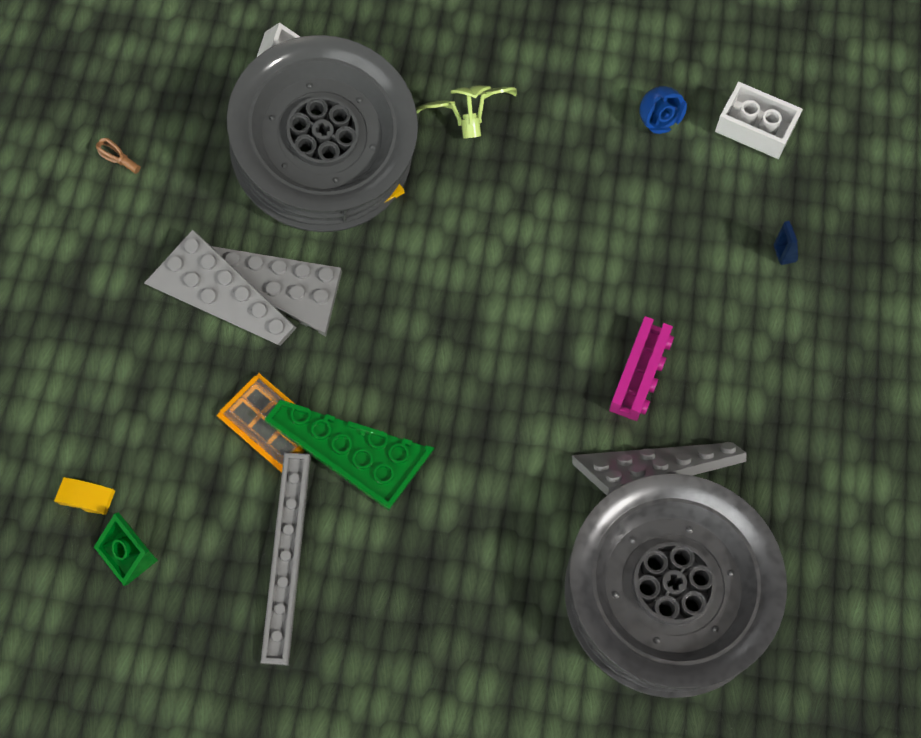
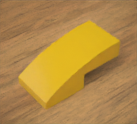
[54,477,115,515]

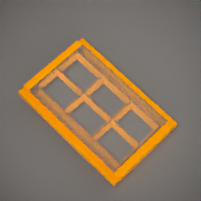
[217,373,305,473]

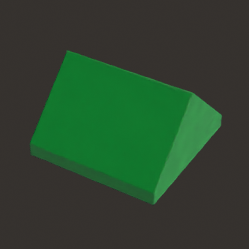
[94,512,158,586]

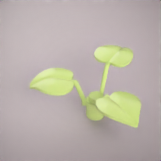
[416,85,517,138]

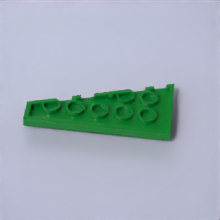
[264,400,435,511]

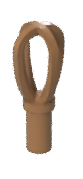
[96,138,141,174]

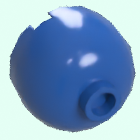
[639,86,687,134]

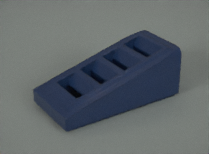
[773,221,798,265]

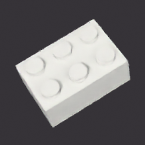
[715,81,803,159]

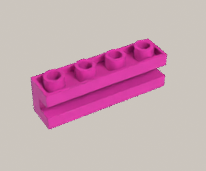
[609,316,674,421]

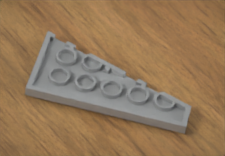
[144,230,297,346]

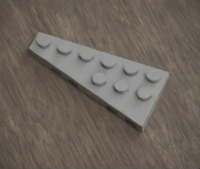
[211,246,342,337]
[572,442,747,495]

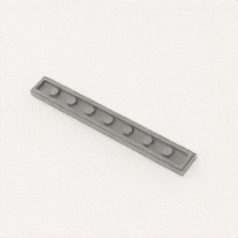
[261,453,311,666]

